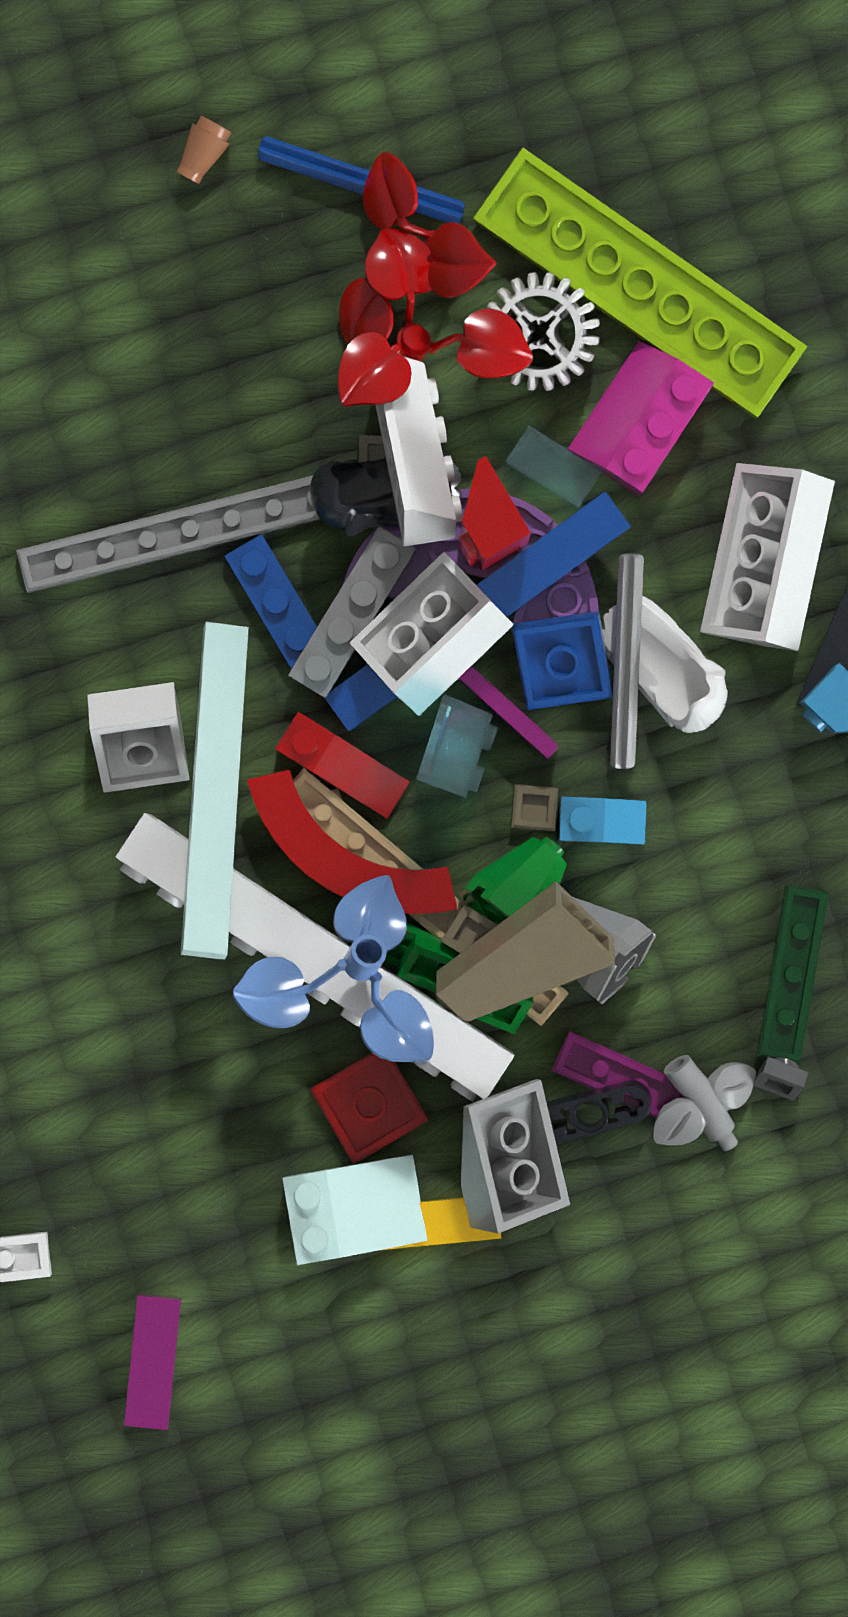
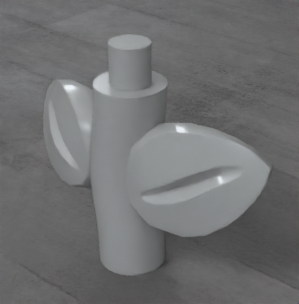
[653,1055,756,1151]

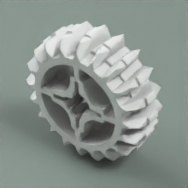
[487,272,600,391]

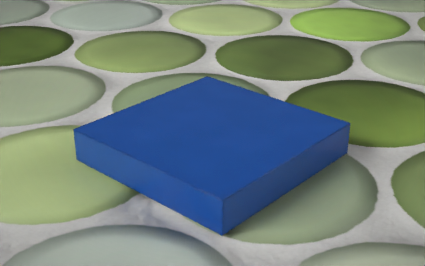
[512,611,613,710]

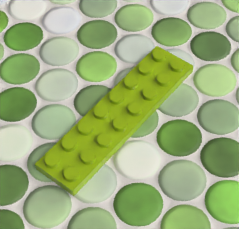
[473,148,808,419]

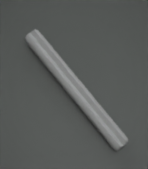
[610,553,644,769]

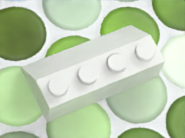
[375,357,463,547]
[700,463,835,651]

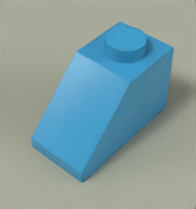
[799,663,848,733]
[558,797,647,844]

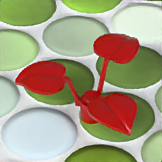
[339,152,496,346]
[338,228,533,407]

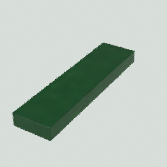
[756,885,829,1064]

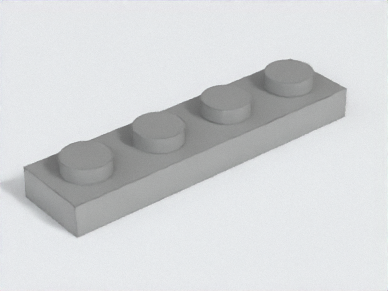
[288,527,417,698]

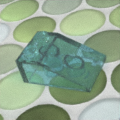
[416,695,498,799]

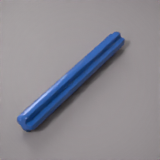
[257,136,465,223]

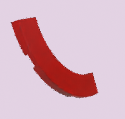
[247,769,458,914]

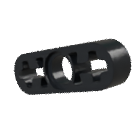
[546,1080,652,1144]

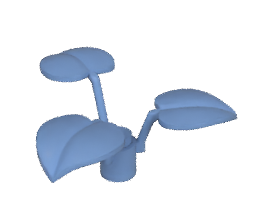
[232,875,434,1062]

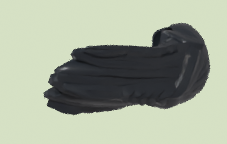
[309,452,462,538]

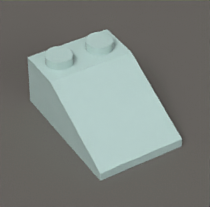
[283,1154,427,1265]

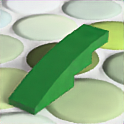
[384,922,533,1034]

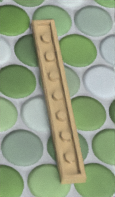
[293,768,569,1026]

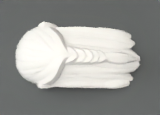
[602,596,728,733]

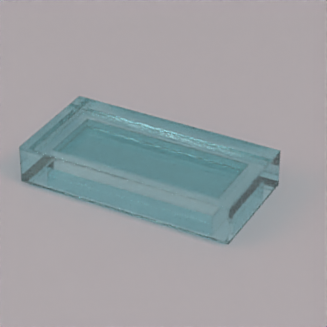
[505,425,602,509]

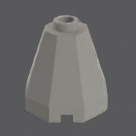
[571,896,656,1004]

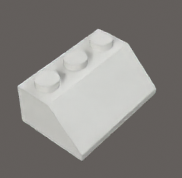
[350,552,514,716]

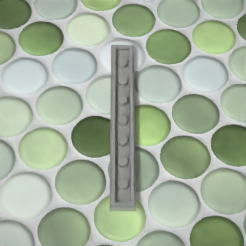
[16,476,321,593]

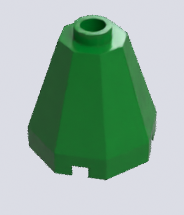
[459,837,567,925]

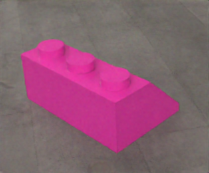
[568,341,714,497]

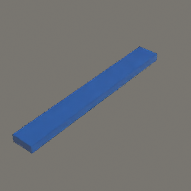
[325,491,631,731]

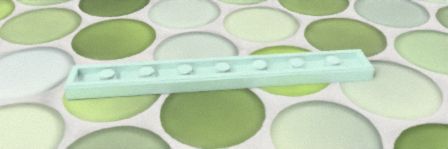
[181,622,249,960]

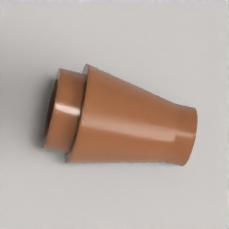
[176,115,232,184]

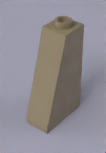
[436,882,615,1023]

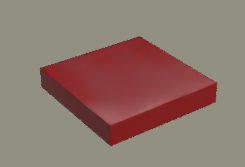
[310,1052,429,1164]

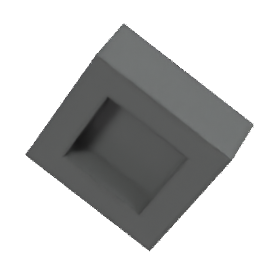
[753,1057,809,1101]

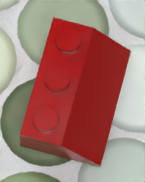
[458,456,531,571]

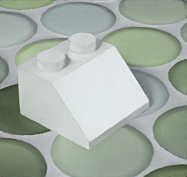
[88,682,189,793]

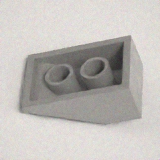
[461,1079,570,1233]

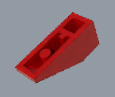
[275,712,410,818]

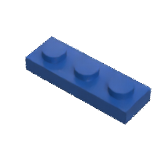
[225,534,317,669]

